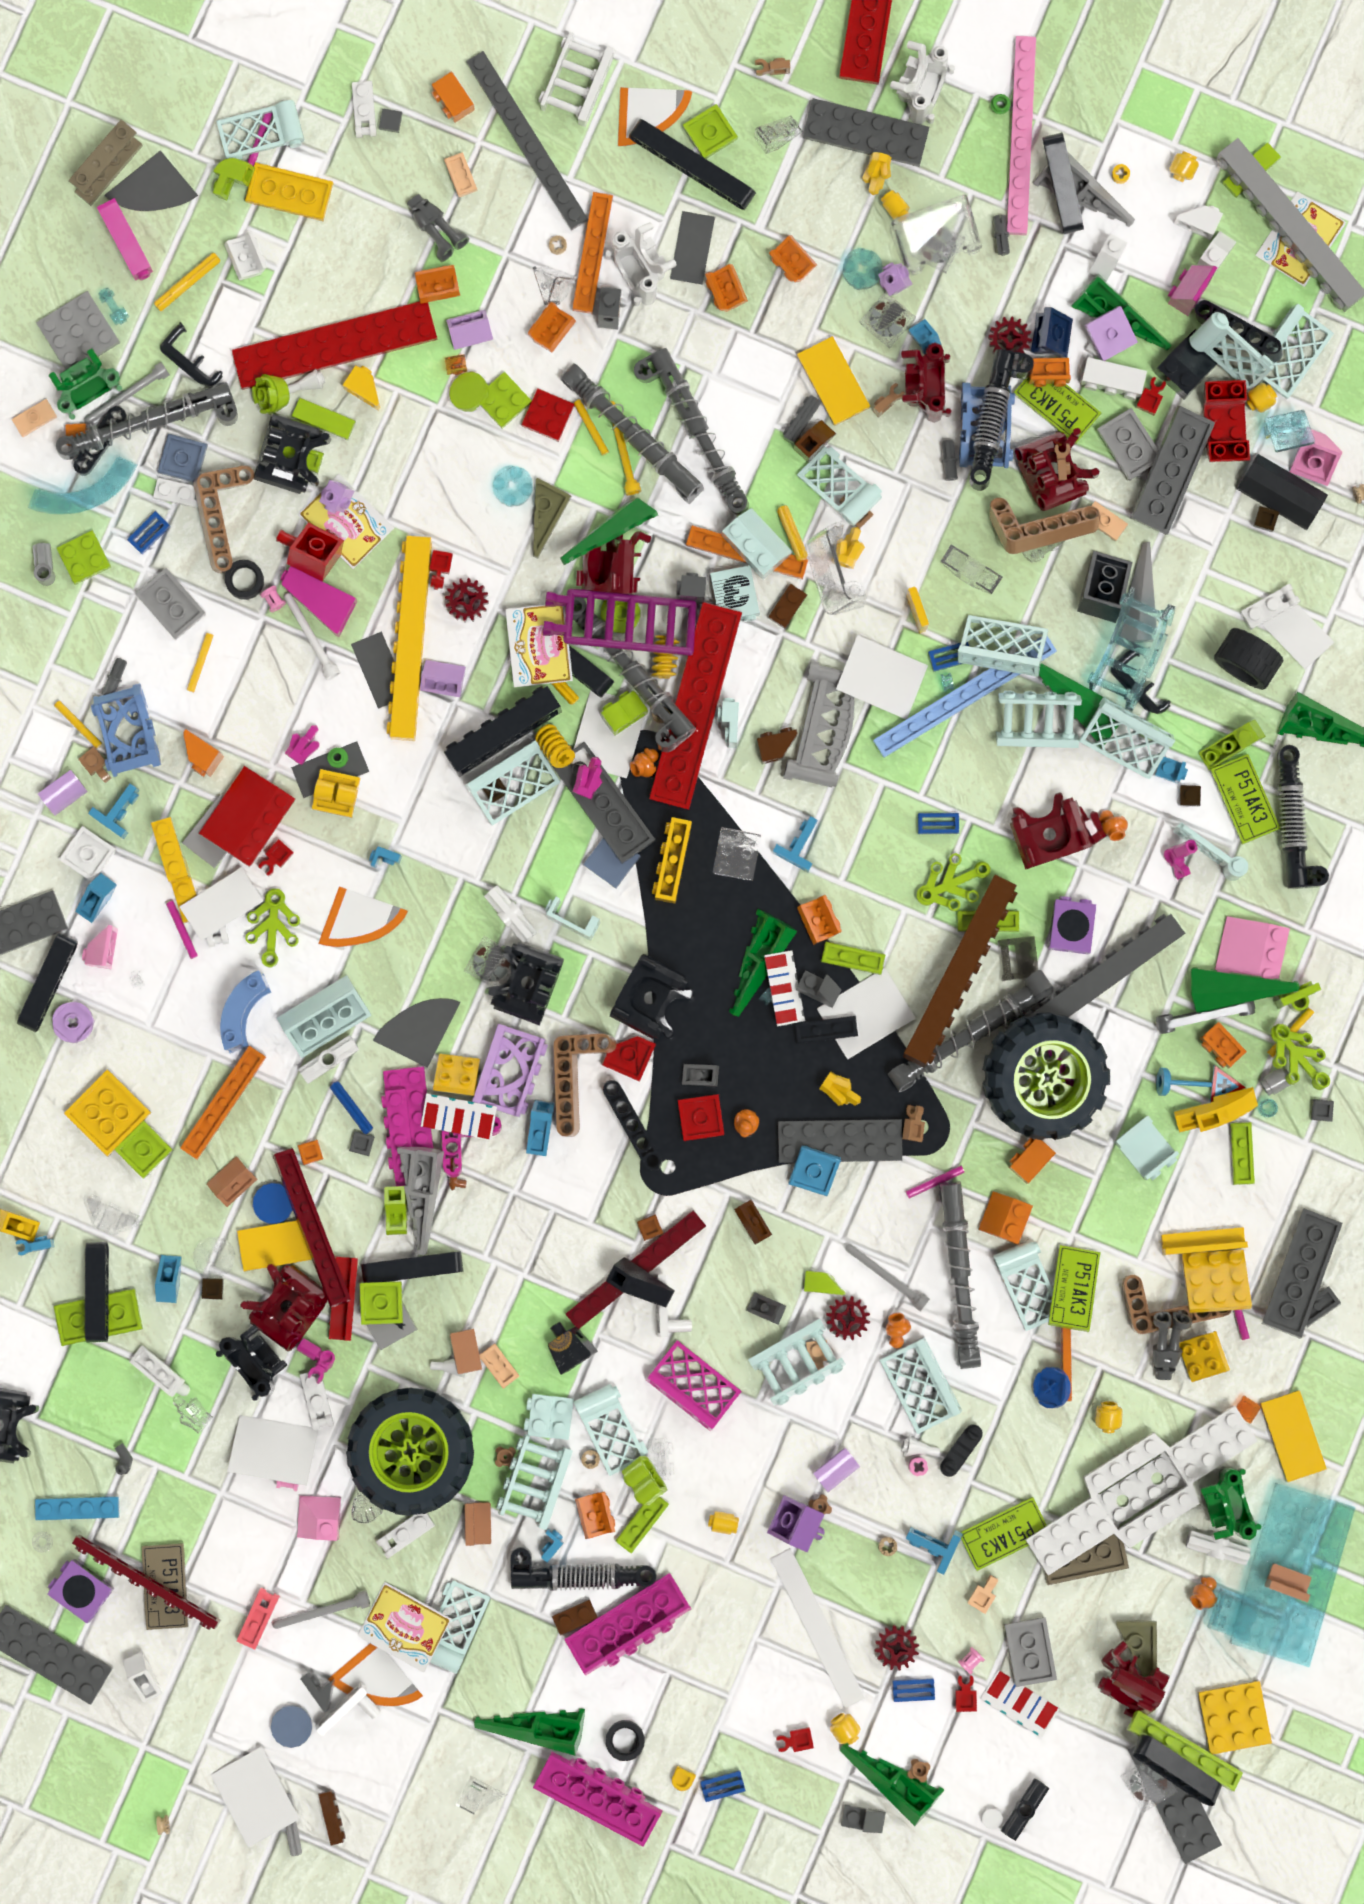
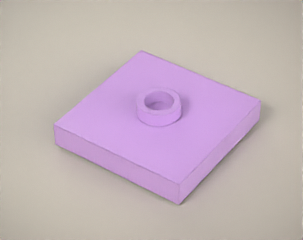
[1084,306,1138,361]

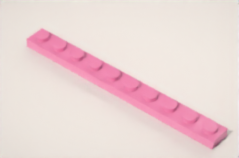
[1007,36,1036,235]

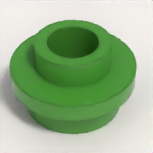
[990,94,1011,115]
[327,748,348,768]

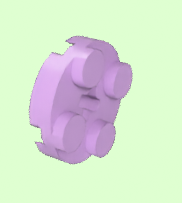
[52,1002,95,1043]

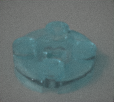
[842,248,883,290]
[493,465,533,507]

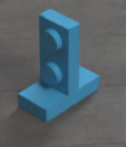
[88,784,139,839]
[772,816,818,873]
[526,1100,555,1156]
[906,1527,963,1575]

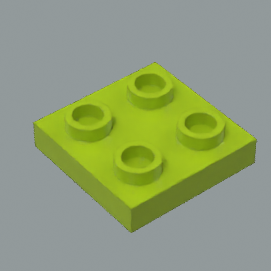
[1275,981,1322,1012]

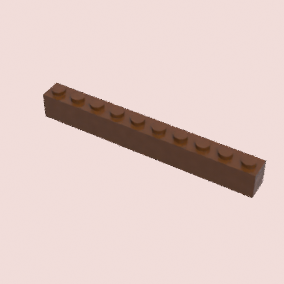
[903,875,1018,1068]

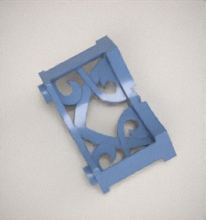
[959,383,1015,468]
[91,683,161,777]
[220,970,272,1054]

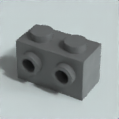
[676,572,706,604]

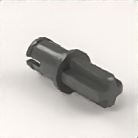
[993,215,1010,256]
[942,440,958,481]
[101,658,127,695]

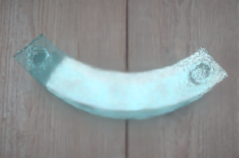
[28,457,138,515]
[1087,587,1176,712]

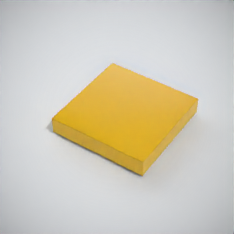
[906,587,929,634]

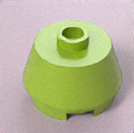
[252,374,290,415]

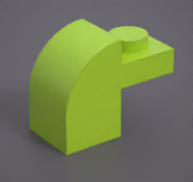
[213,158,255,201]
[384,1186,408,1235]

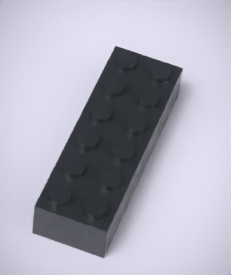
[444,686,562,778]

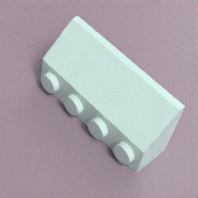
[277,975,372,1058]

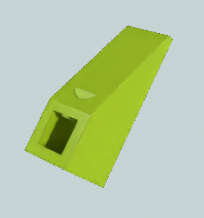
[1199,719,1266,770]

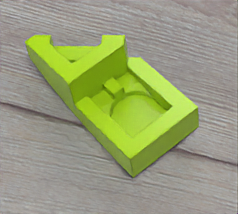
[804,1271,846,1295]

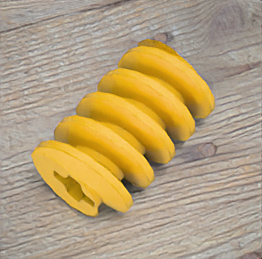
[650,635,680,679]
[535,724,575,768]

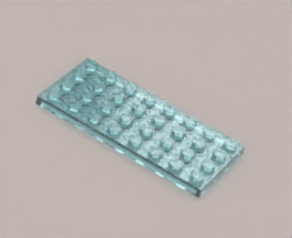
[1229,1483,1355,1668]

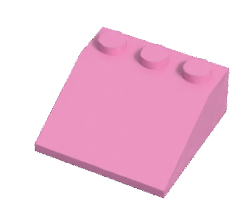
[1215,916,1290,980]

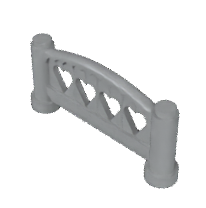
[783,660,854,788]

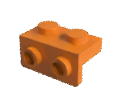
[769,235,817,282]
[705,264,748,312]
[415,265,460,304]
[528,302,576,353]
[1029,358,1071,387]
[797,895,842,945]
[1200,1022,1247,1069]
[575,1491,615,1539]

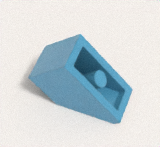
[75,873,117,923]
[155,1255,182,1303]

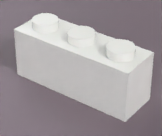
[1080,357,1147,400]

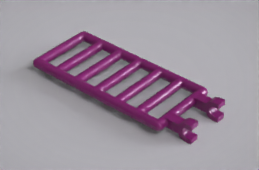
[543,588,697,656]

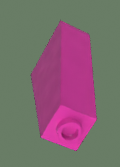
[97,198,153,281]
[280,566,358,637]

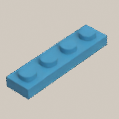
[35,1497,120,1520]

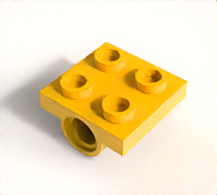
[312,769,361,818]
[433,1054,480,1096]
[1179,1331,1230,1382]

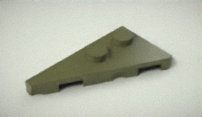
[533,478,572,559]
[1116,1621,1157,1677]

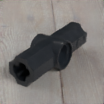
[1000,1778,1050,1841]

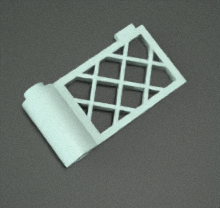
[216,100,305,160]
[1190,312,1274,391]
[797,447,882,526]
[1173,822,1248,881]
[993,1239,1053,1331]
[574,1384,649,1476]
[430,1581,491,1674]

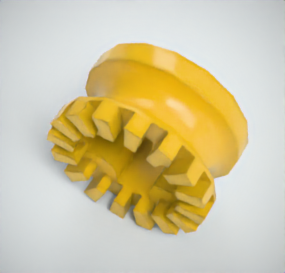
[1111,164,1130,184]

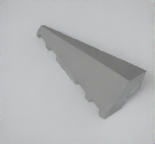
[1033,151,1135,227]
[1115,542,1157,645]
[397,1147,444,1255]

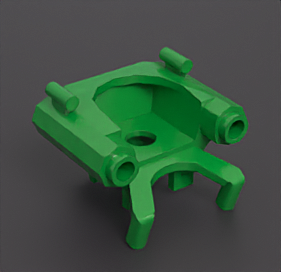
[48,348,122,420]
[1201,1467,1262,1540]

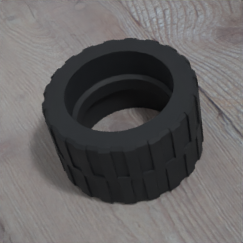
[1214,628,1284,690]

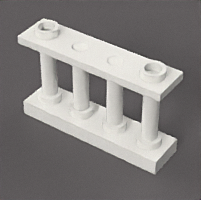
[538,31,615,127]

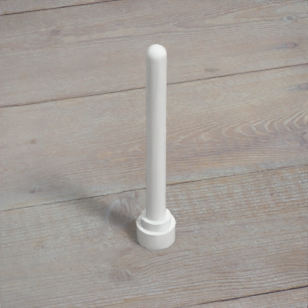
[284,593,341,681]

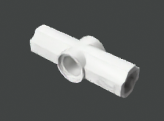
[484,885,537,943]
[298,1035,360,1084]
[1186,1530,1251,1565]

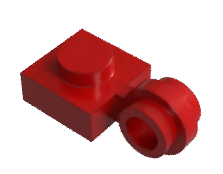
[429,550,453,590]

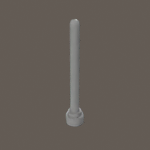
[84,362,170,424]
[845,1244,930,1312]
[272,1590,370,1629]

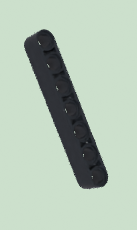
[629,119,756,210]

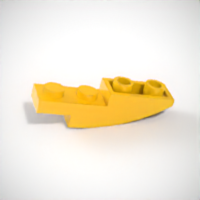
[1174,1087,1258,1133]

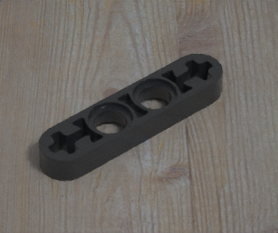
[73,407,127,476]

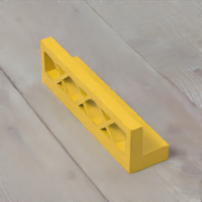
[1161,1227,1248,1255]

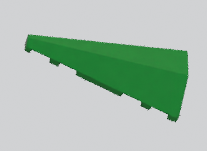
[1071,273,1172,351]
[560,498,658,565]
[1039,663,1120,748]
[1278,691,1364,747]
[729,909,797,1017]
[1191,967,1300,1013]
[474,1708,585,1756]
[839,1743,944,1826]

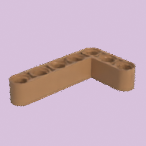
[193,466,254,573]
[990,498,1100,554]
[554,1034,617,1137]
[1122,1275,1232,1334]

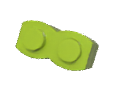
[601,691,648,736]
[622,1456,668,1505]

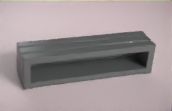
[783,395,821,445]

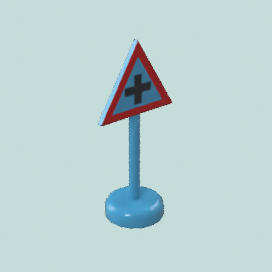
[1156,1065,1246,1103]

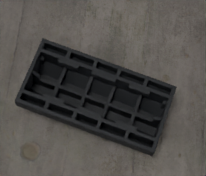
[1237,454,1328,531]

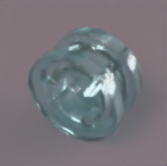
[940,673,954,692]
[759,987,772,1006]
[1258,1099,1278,1118]

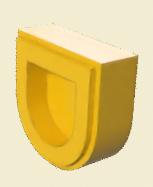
[672,1766,696,1791]

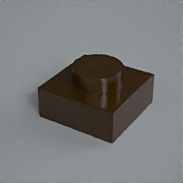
[1253,506,1279,532]
[481,778,506,803]
[1179,785,1201,807]
[202,1278,224,1300]

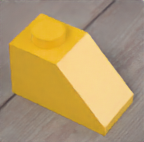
[343,365,380,410]
[0,1209,40,1242]

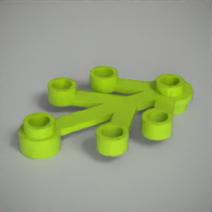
[916,853,991,912]
[245,888,301,968]
[1270,1024,1330,1090]

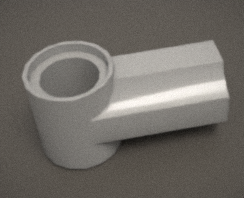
[33,543,56,586]

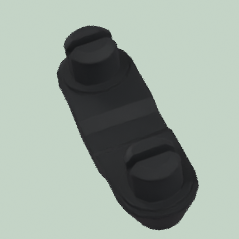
[940,1425,983,1477]

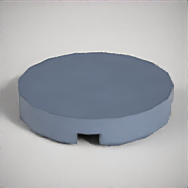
[271,1706,313,1748]

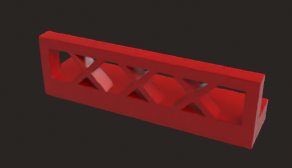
[328,1256,358,1341]

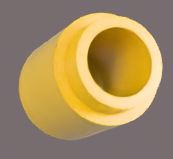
[881,190,910,221]
[708,1511,739,1535]

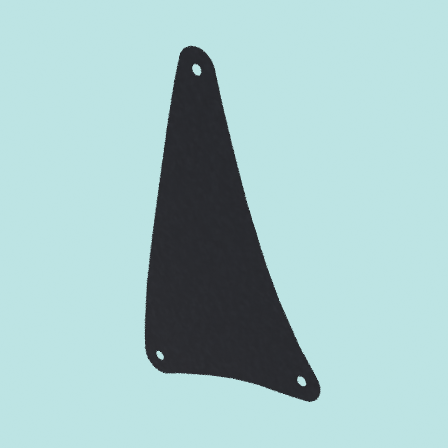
[620,730,950,1196]

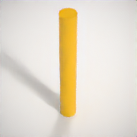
[574,399,609,456]
[187,633,214,693]
[54,700,102,749]
[1267,1007,1314,1058]

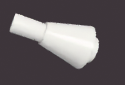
[288,369,325,394]
[430,1359,469,1377]
[901,1436,940,1456]

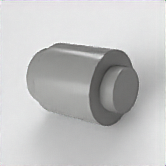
[1260,1068,1292,1096]

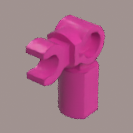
[1164,840,1198,880]
[297,1338,335,1384]

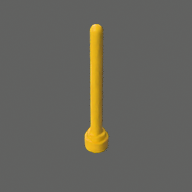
[610,401,641,496]

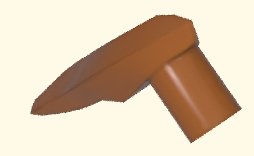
[448,1151,467,1191]

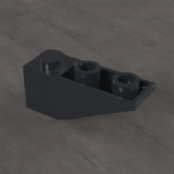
[606,1257,675,1308]

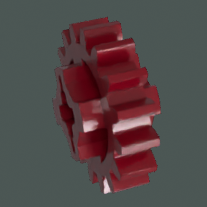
[988,316,1032,361]
[445,578,489,623]
[826,1296,871,1340]
[874,1625,919,1671]

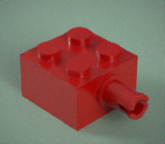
[276,522,344,582]

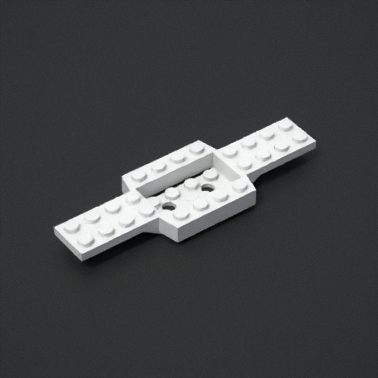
[1025,1406,1257,1575]

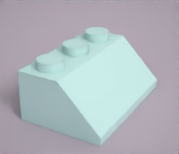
[722,508,793,580]

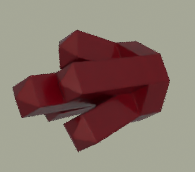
[1079,806,1107,846]

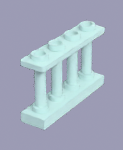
[996,691,1082,748]
[748,1319,846,1406]
[496,1434,573,1530]

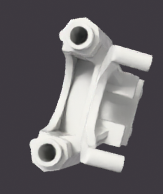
[890,40,955,124]
[606,222,677,306]

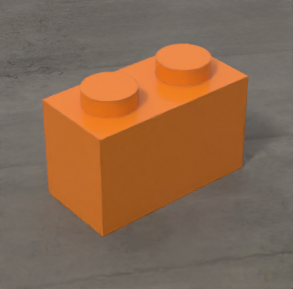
[431,71,475,123]
[1009,1138,1056,1184]

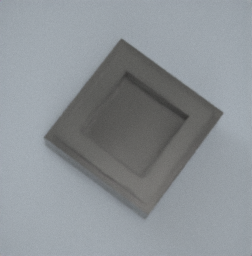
[379,108,403,133]
[1311,1099,1334,1122]
[349,1131,375,1156]

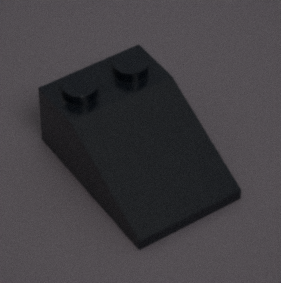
[1155,329,1223,400]
[1077,551,1133,623]

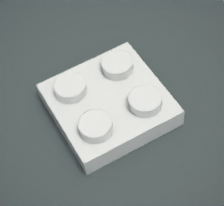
[59,826,117,882]

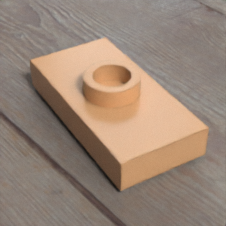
[444,152,478,198]
[12,399,57,437]
[1092,501,1128,541]
[479,1343,519,1389]

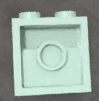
[717,698,739,748]
[524,1394,574,1440]

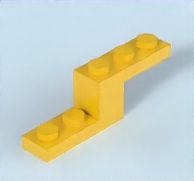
[151,817,197,923]

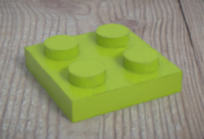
[683,104,738,159]
[480,371,532,429]
[56,530,111,585]
[114,1121,173,1179]
[360,1282,403,1325]

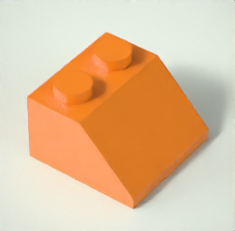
[183,729,224,777]
[978,1191,1033,1245]

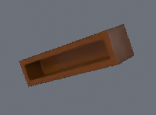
[318,1790,346,1846]

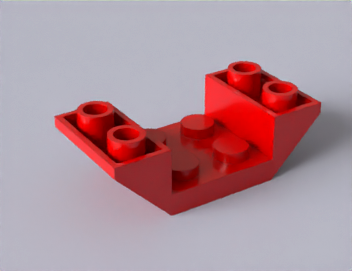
[1203,380,1250,462]

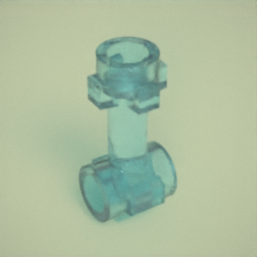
[98,288,129,325]

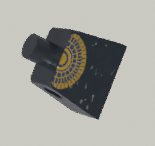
[548,1322,598,1375]

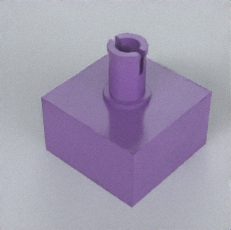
[767,1495,825,1552]

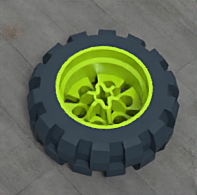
[982,1013,1111,1141]
[346,1387,474,1516]

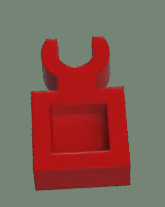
[1136,377,1166,416]
[258,839,294,877]
[955,1675,977,1712]
[776,1727,814,1752]

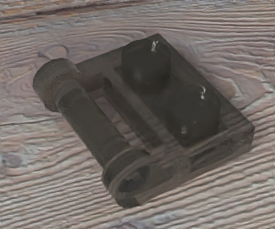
[998,936,1039,981]

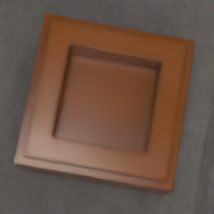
[637,1214,663,1241]

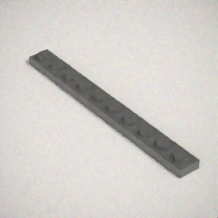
[466,51,588,231]

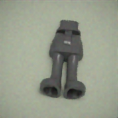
[407,194,470,262]
[1153,1311,1192,1380]

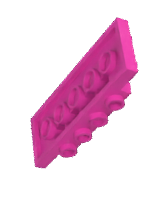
[381,1066,434,1186]
[564,1573,692,1676]
[533,1751,663,1847]

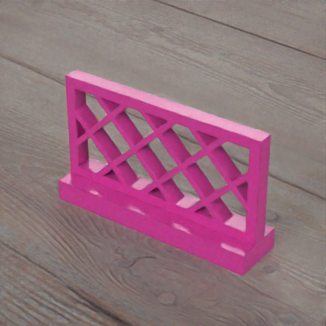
[646,1340,742,1432]

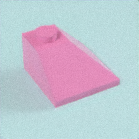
[1290,428,1342,486]
[82,925,118,970]
[297,1496,341,1541]

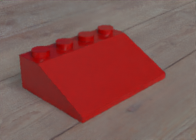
[199,766,296,867]

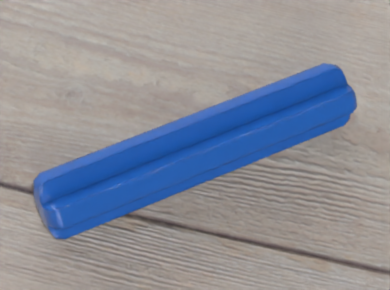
[330,1081,373,1134]

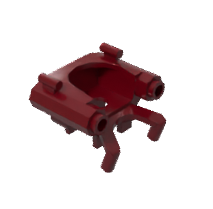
[901,343,952,423]
[1014,428,1100,511]
[576,531,651,594]
[1010,792,1093,870]
[240,1264,328,1352]
[1097,1641,1170,1718]

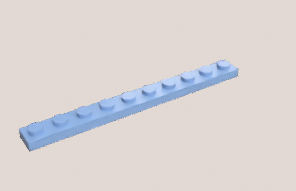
[873,636,1057,758]

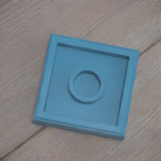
[788,1145,841,1196]

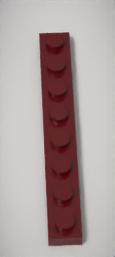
[273,1148,351,1308]
[566,1210,706,1329]
[72,1535,221,1630]

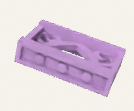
[472,1024,548,1118]

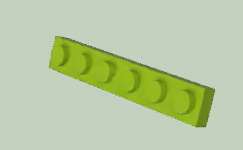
[1127,1710,1243,1792]

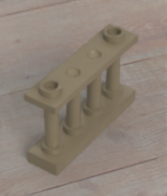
[68,120,143,206]

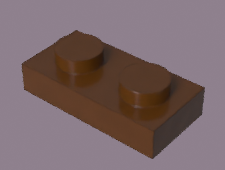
[768,584,808,629]
[734,1199,772,1245]
[552,1599,598,1636]

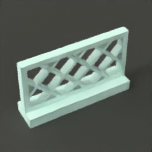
[1249,304,1334,399]
[958,615,1048,677]
[1079,697,1176,780]
[465,740,560,826]
[880,1337,962,1434]

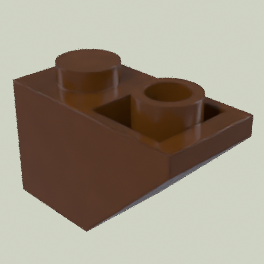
[794,420,836,463]
[757,727,798,765]

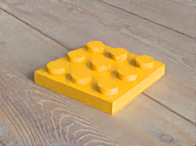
[64,1069,152,1157]
[1182,1250,1252,1313]
[1198,1680,1272,1754]

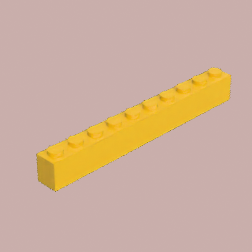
[387,536,432,741]

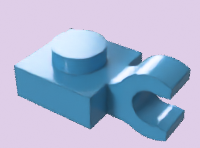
[16,1236,55,1255]

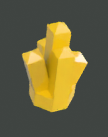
[862,152,892,195]
[834,527,865,569]
[819,1071,861,1106]

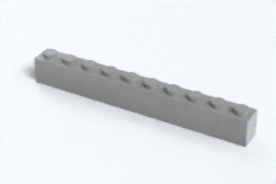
[1216,138,1364,312]

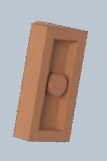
[207,1157,258,1207]
[450,1329,482,1374]
[465,1502,491,1546]
[1265,1563,1311,1603]

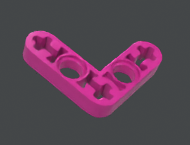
[442,1116,502,1178]

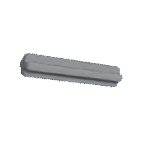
[285,1793,302,1856]

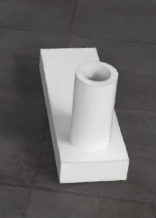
[655,1275,692,1337]
[129,1346,190,1397]
[315,1682,381,1736]

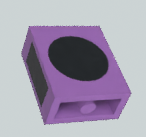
[1048,896,1097,955]
[47,1559,114,1623]

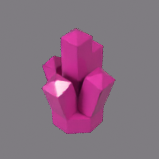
[285,725,320,766]
[572,757,602,800]

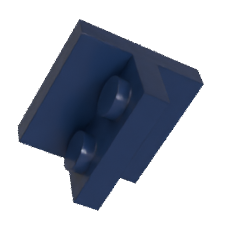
[1031,307,1073,358]

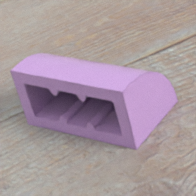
[446,310,493,350]
[420,660,466,697]
[38,770,88,815]
[813,1448,860,1492]

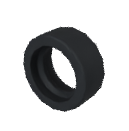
[225,560,264,600]
[605,1720,645,1761]

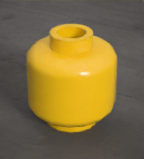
[1169,151,1199,182]
[1246,383,1278,413]
[1095,1401,1123,1433]
[830,1713,861,1745]

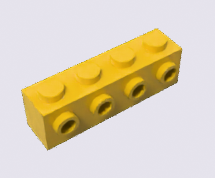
[652,817,692,904]

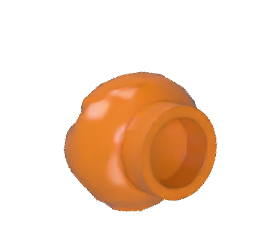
[630,748,659,777]
[1099,810,1128,841]
[734,1109,759,1137]
[886,1313,911,1349]
[1190,1577,1217,1610]

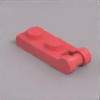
[237,1587,280,1650]

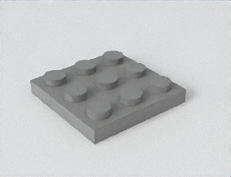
[36,291,120,369]

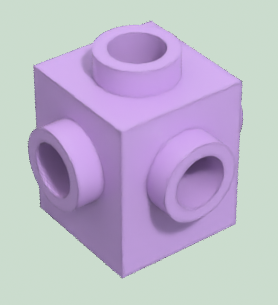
[878,262,913,296]
[319,480,355,514]

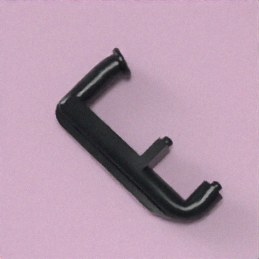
[160,322,223,386]
[1110,646,1171,714]

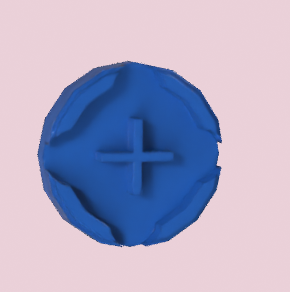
[253,1183,293,1224]
[1033,1367,1071,1408]

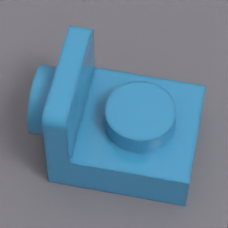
[909,319,942,355]
[1155,757,1188,784]
[369,846,402,868]
[541,1529,564,1562]

